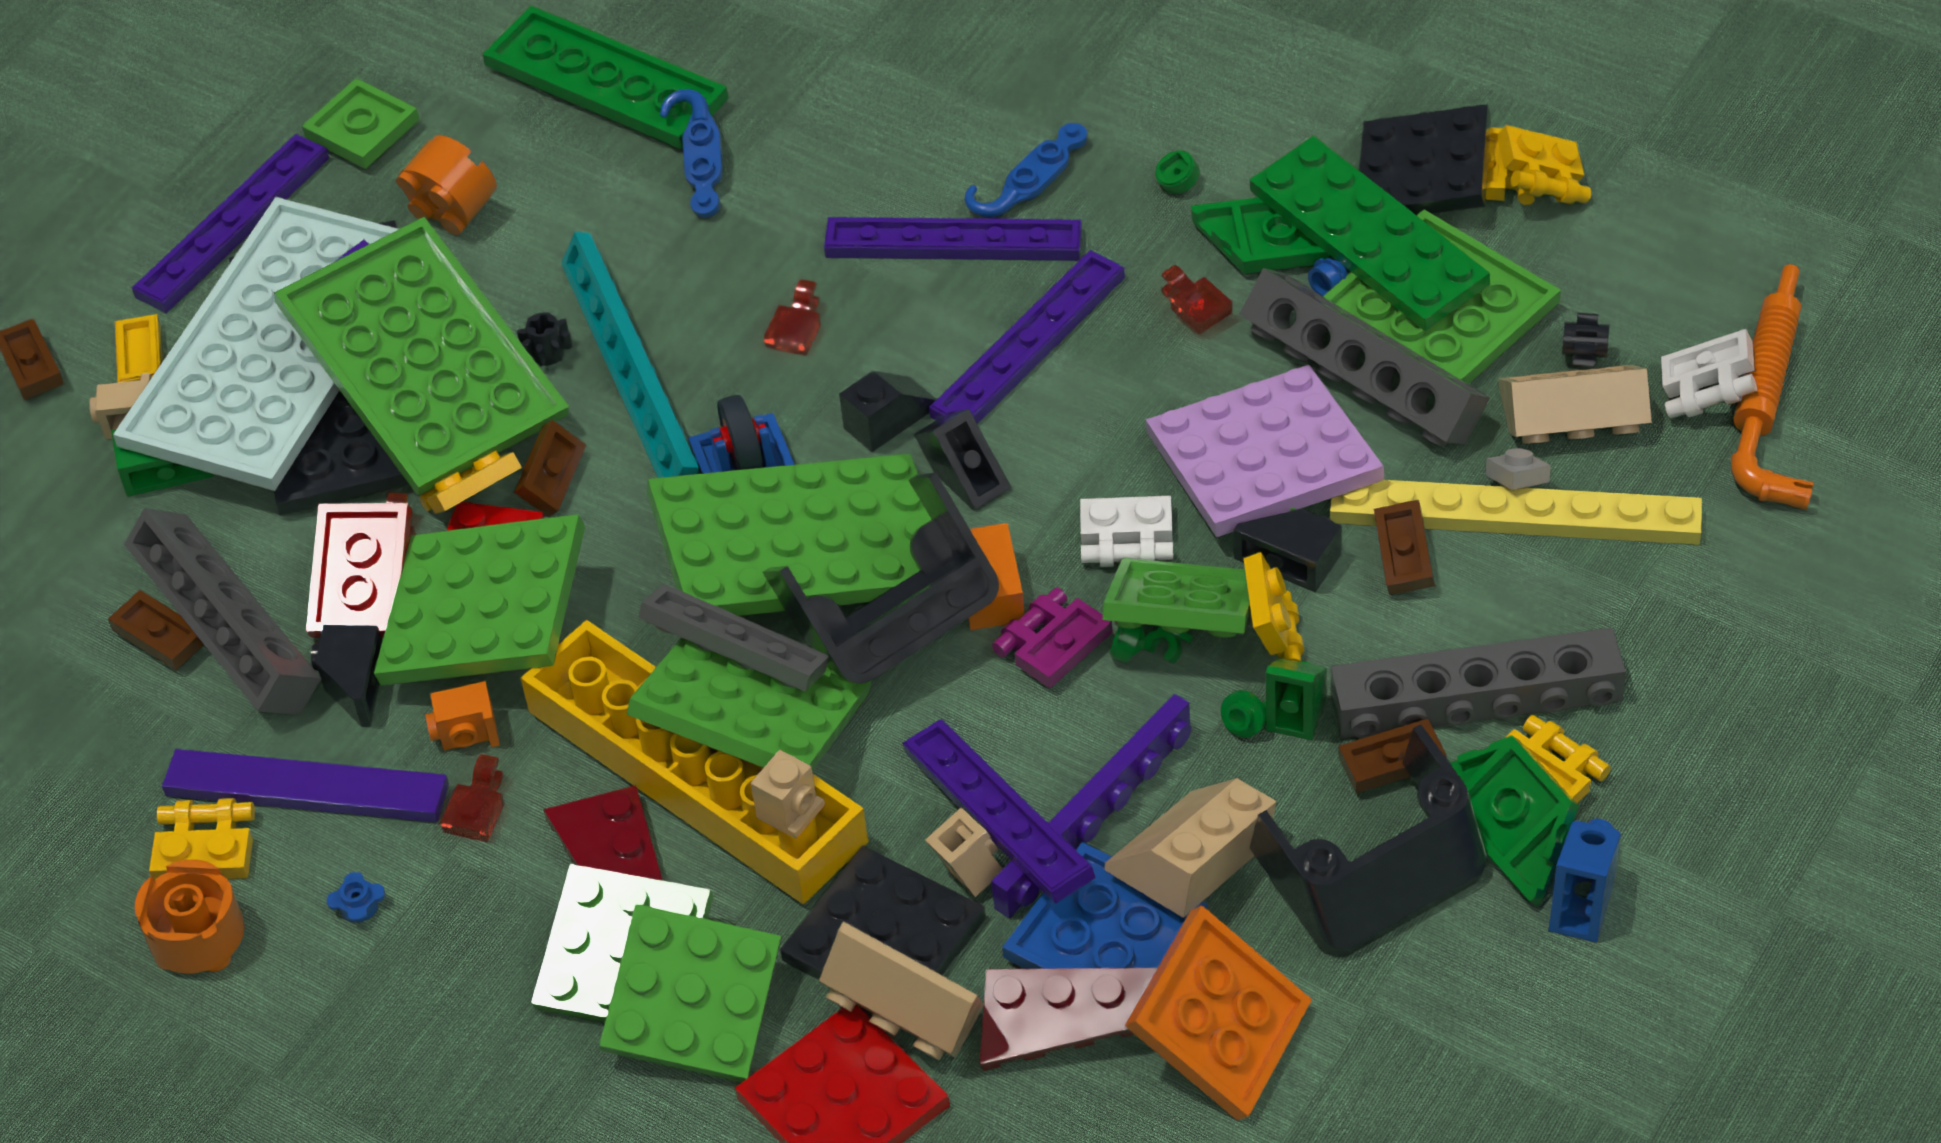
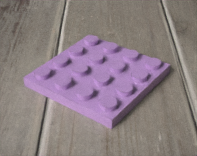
[1146,365,1385,537]

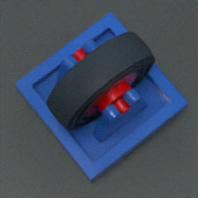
[688,394,795,474]

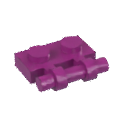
[991,587,1113,689]

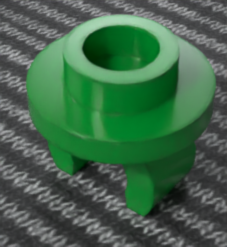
[1143,625,1194,664]
[1220,690,1266,738]

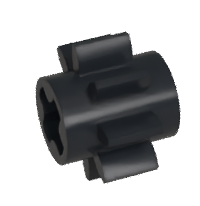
[517,312,573,366]
[1562,313,1610,367]

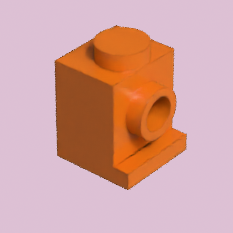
[425,681,500,750]

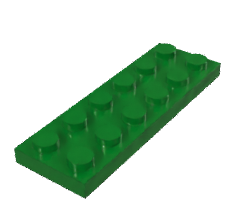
[482,5,729,149]
[1249,135,1490,331]

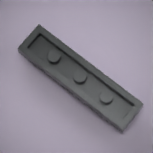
[638,583,829,692]

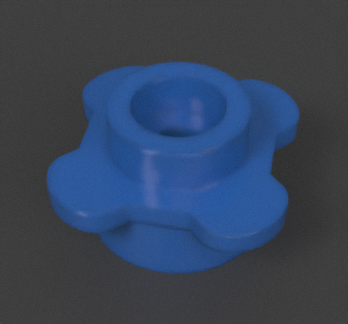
[327,872,385,923]

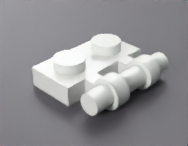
[1661,329,1757,419]
[1080,496,1173,567]

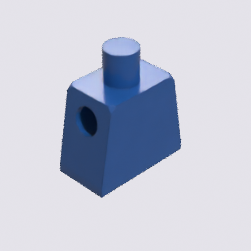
[1548,819,1621,943]

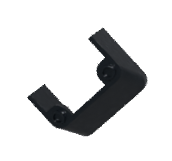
[763,472,999,683]
[1249,724,1487,957]

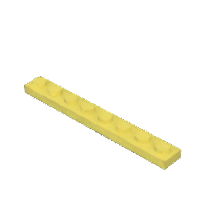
[1330,480,1702,545]

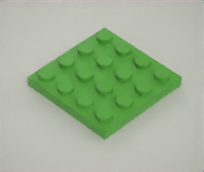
[1323,210,1561,384]
[374,514,585,686]
[626,637,872,771]

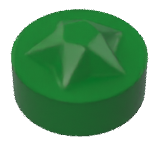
[1155,150,1200,194]
[1110,625,1146,664]

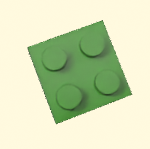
[302,78,420,169]

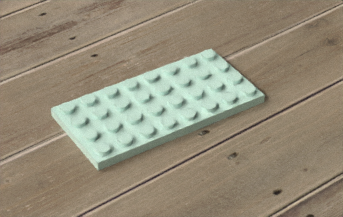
[113,197,398,491]

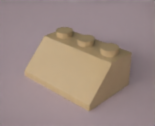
[1498,365,1652,444]
[1104,778,1277,918]
[819,922,984,1061]

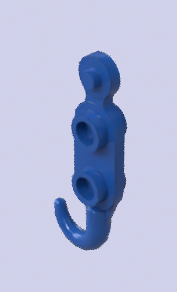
[660,89,723,218]
[964,123,1087,217]

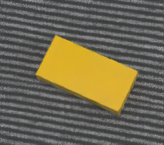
[115,314,163,383]

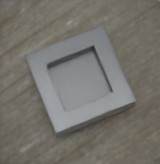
[1486,448,1551,490]

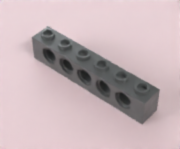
[1239,268,1490,447]
[124,508,322,715]
[1330,627,1626,739]

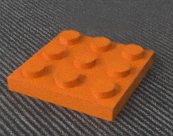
[1125,905,1312,1121]

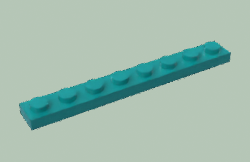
[561,231,699,478]

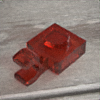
[1161,265,1233,334]
[764,279,821,356]
[440,754,505,843]

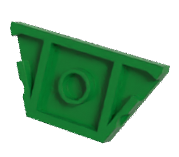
[1191,197,1332,274]
[1450,735,1579,906]

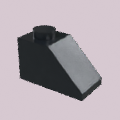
[839,370,937,453]
[913,409,1011,510]
[1234,509,1342,593]
[311,624,382,727]

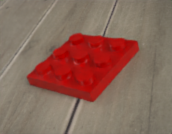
[735,1005,950,1143]

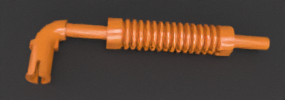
[1731,264,1814,511]

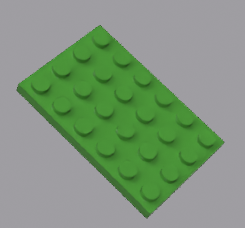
[274,217,569,496]
[647,454,932,616]

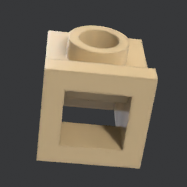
[90,373,151,440]
[751,750,825,839]
[925,808,1003,897]

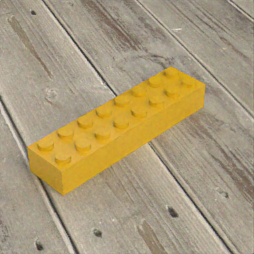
[521,620,868,905]

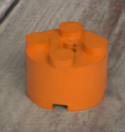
[396,135,497,236]
[135,860,245,974]

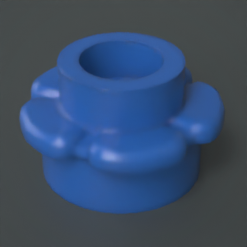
[1308,258,1348,296]

